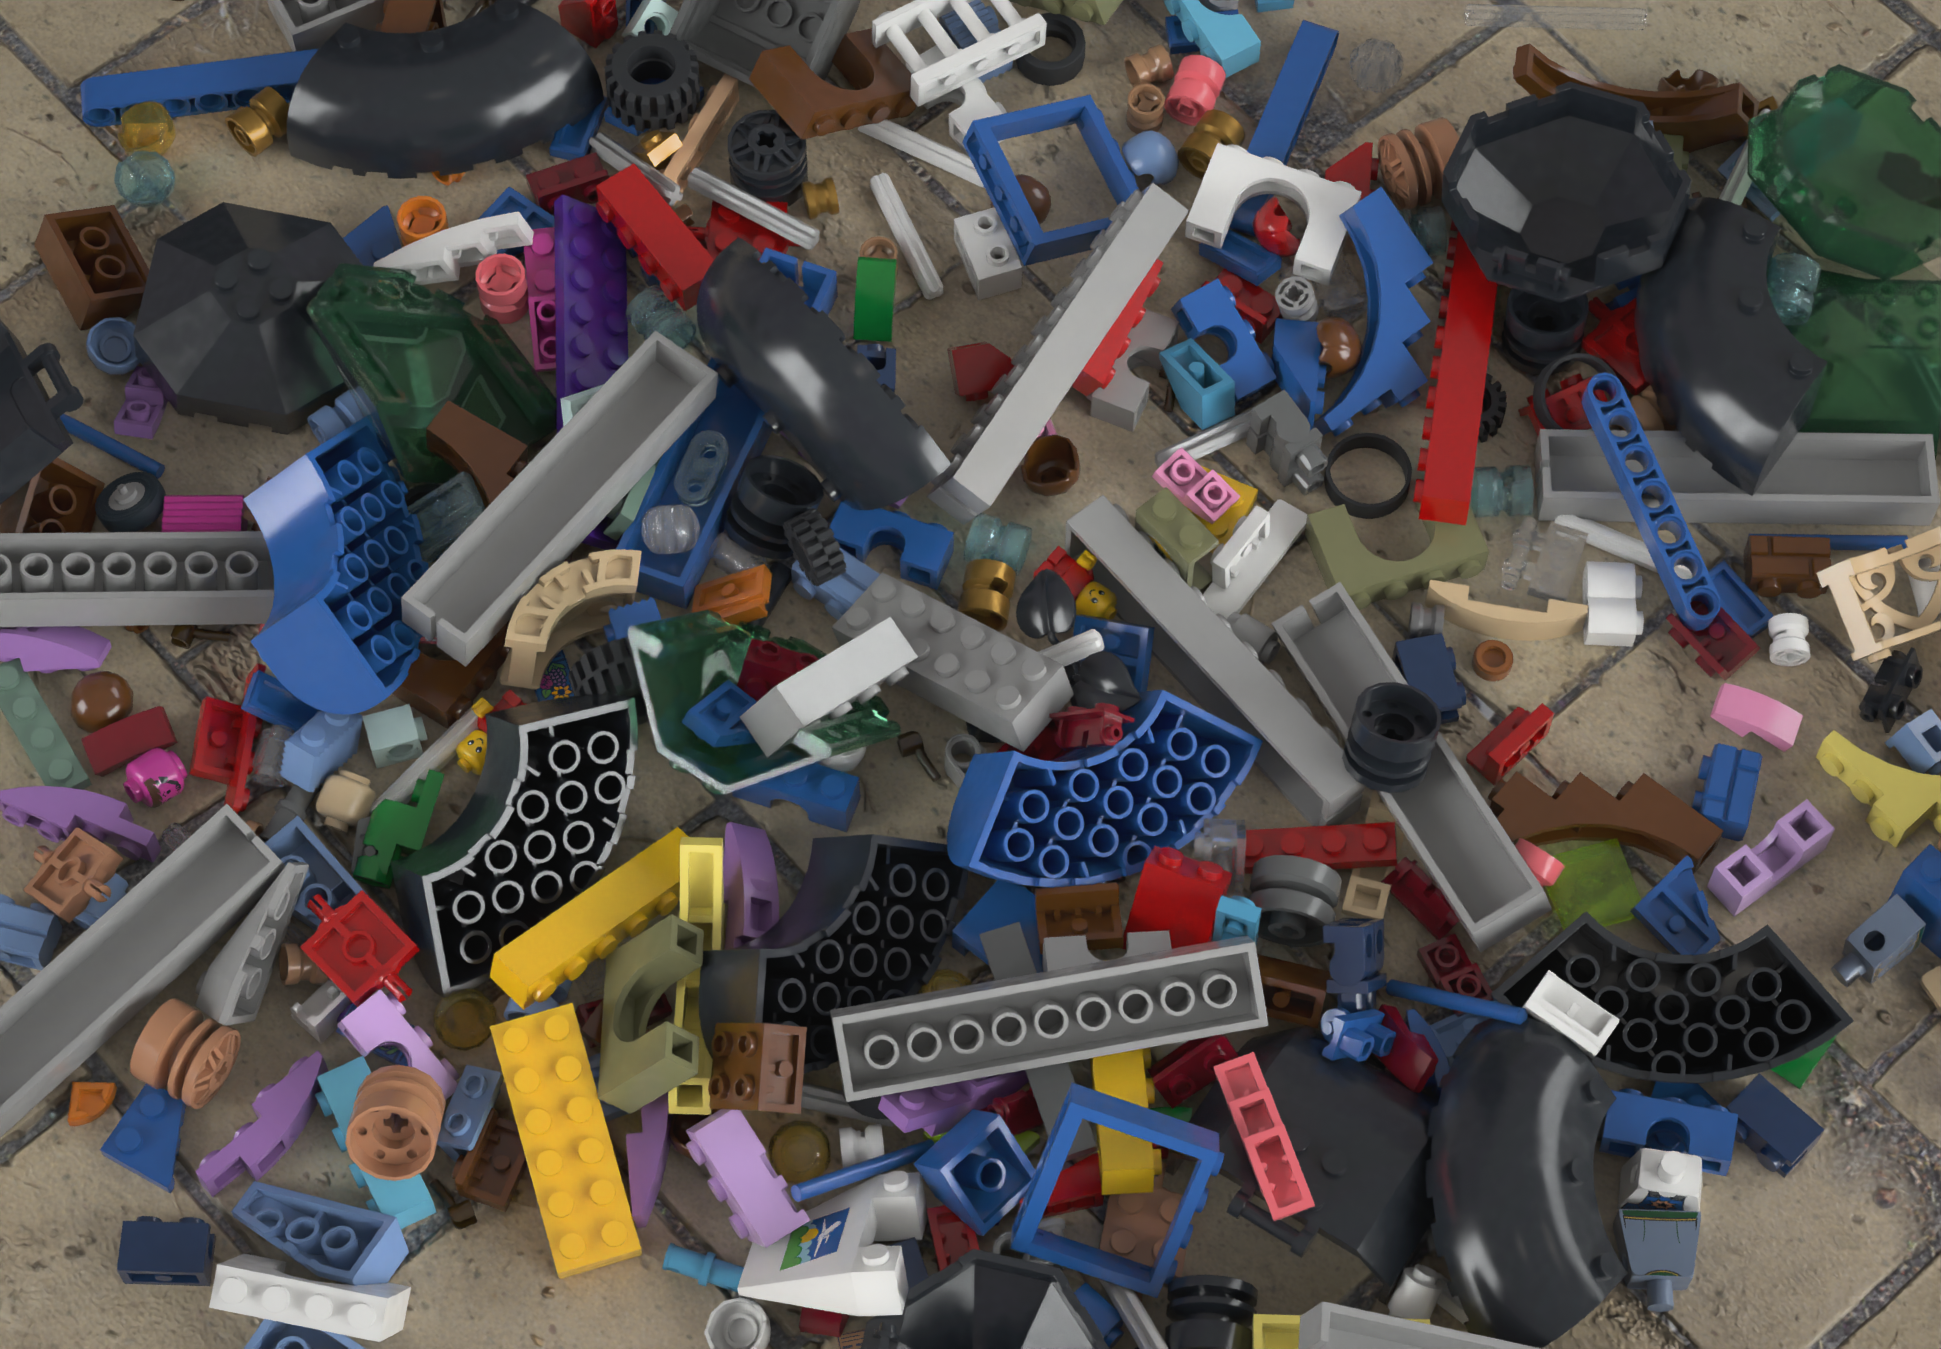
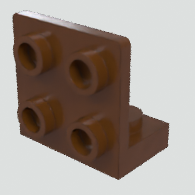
[708,1023,807,1114]

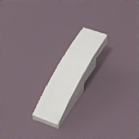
[373,211,534,285]

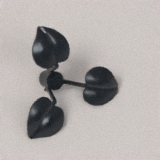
[966,569,1142,743]

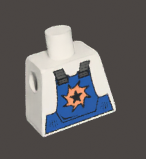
[1617,1148,1702,1211]

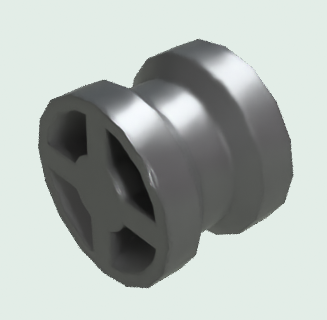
[1408,602,1445,639]

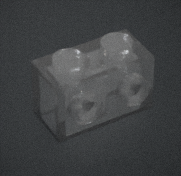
[1194,818,1246,898]

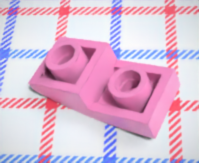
[1152,447,1240,524]
[1710,683,1803,752]

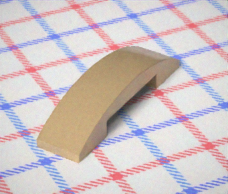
[1425,580,1589,641]
[1341,790,1404,919]

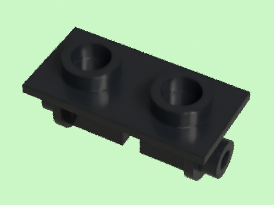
[1859,647,1923,734]

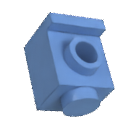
[1885,708,1941,775]

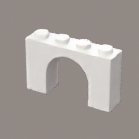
[1185,143,1362,286]
[209,1254,411,1342]

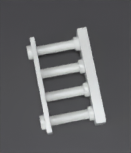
[872,0,1047,107]

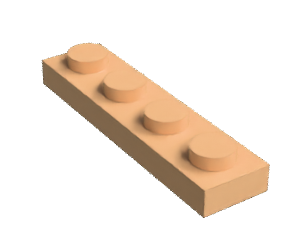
[659,73,739,209]

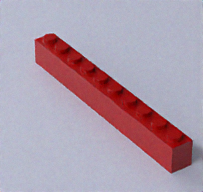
[1413,220,1498,526]

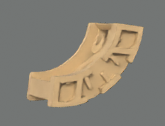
[1816,526,1941,664]
[500,549,642,690]

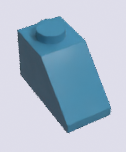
[1159,338,1235,430]

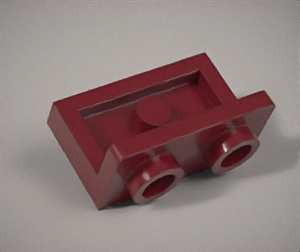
[1666,601,1761,681]
[737,639,819,701]
[1147,1034,1240,1109]

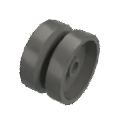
[1247,855,1342,947]

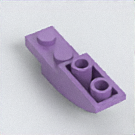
[0,626,112,673]
[0,786,161,862]
[723,822,779,950]
[195,1050,328,1198]
[878,1070,1029,1137]

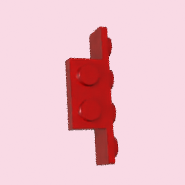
[189,663,266,814]

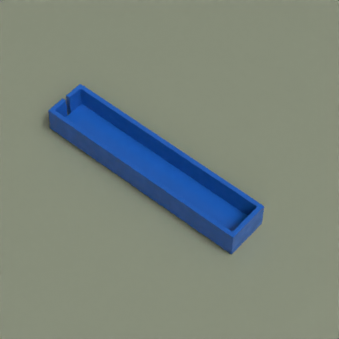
[616,248,838,609]

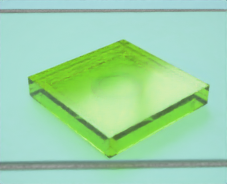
[1547,838,1641,930]

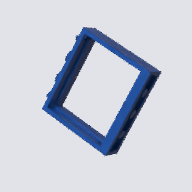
[962,95,1139,266]
[1010,1083,1224,1298]

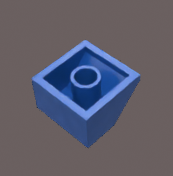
[913,1109,1035,1236]

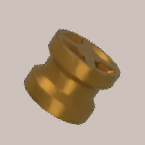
[802,177,839,220]

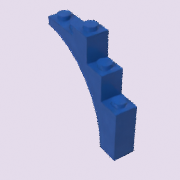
[1313,187,1434,437]

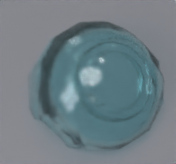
[114,151,176,208]

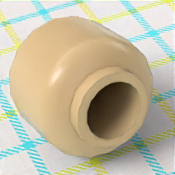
[316,769,375,833]

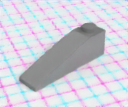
[195,862,309,1026]

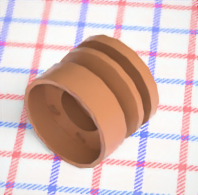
[1378,117,1459,212]
[130,998,241,1109]
[345,1065,446,1181]

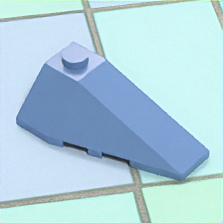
[231,1181,409,1286]

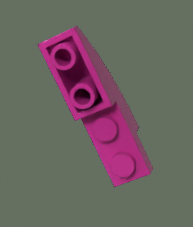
[524,227,556,372]

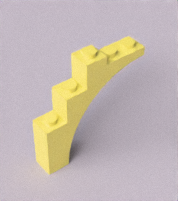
[1816,730,1941,848]
[668,837,725,1115]

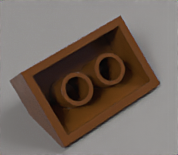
[34,205,149,331]
[0,457,105,533]

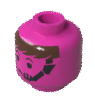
[123,748,187,808]

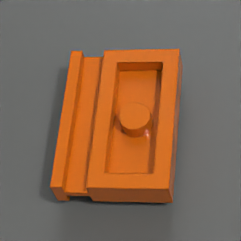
[690,564,772,638]

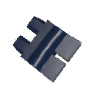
[1323,918,1387,1013]

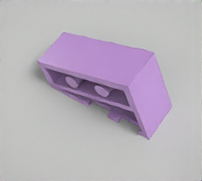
[686,1109,810,1248]

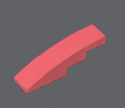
[1213,1052,1315,1221]

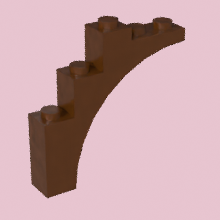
[1513,43,1759,153]
[426,401,564,648]
[1488,771,1723,875]

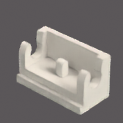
[1522,970,1620,1058]
[290,979,374,1044]

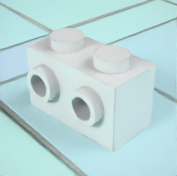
[954,207,1026,300]

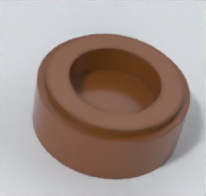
[1472,640,1513,682]

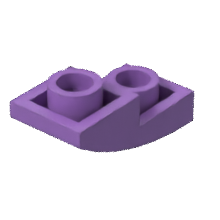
[114,366,168,439]

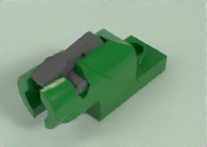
[351,769,445,889]

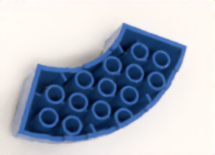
[243,416,429,715]
[947,689,1263,888]

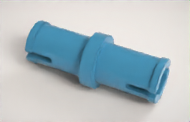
[662,1243,744,1292]

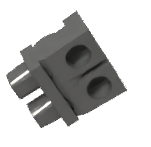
[1246,389,1328,496]

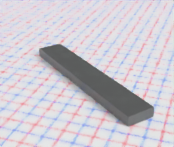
[979,922,1098,1162]

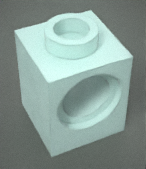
[622,0,678,37]
[362,704,428,769]

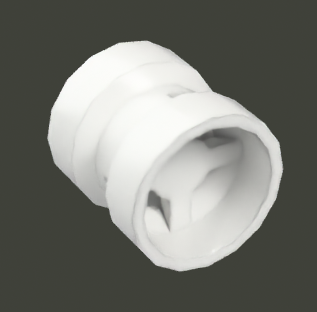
[1768,613,1810,666]
[839,1124,884,1168]

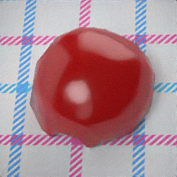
[1252,196,1301,258]

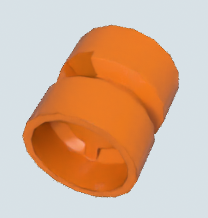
[397,196,449,247]

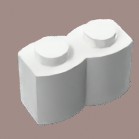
[1582,561,1644,647]

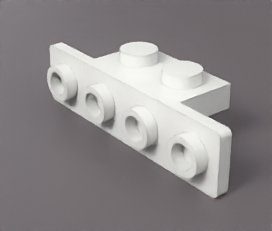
[1203,499,1308,619]

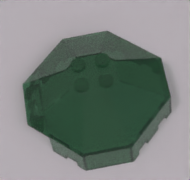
[1747,64,1941,280]

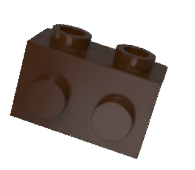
[1035,883,1124,954]
[452,1108,527,1212]

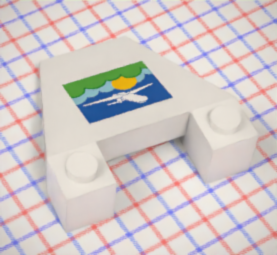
[737,1171,928,1316]

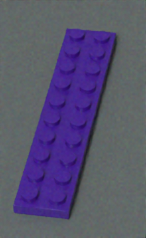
[554,195,628,550]

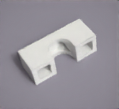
[906,45,1007,157]

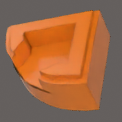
[67,1082,117,1126]

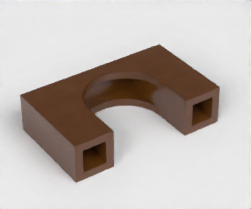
[749,28,917,140]
[392,619,511,729]

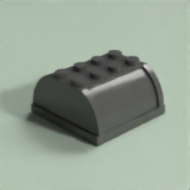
[670,0,860,88]

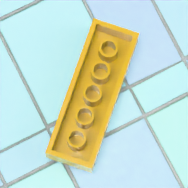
[490,1003,642,1279]

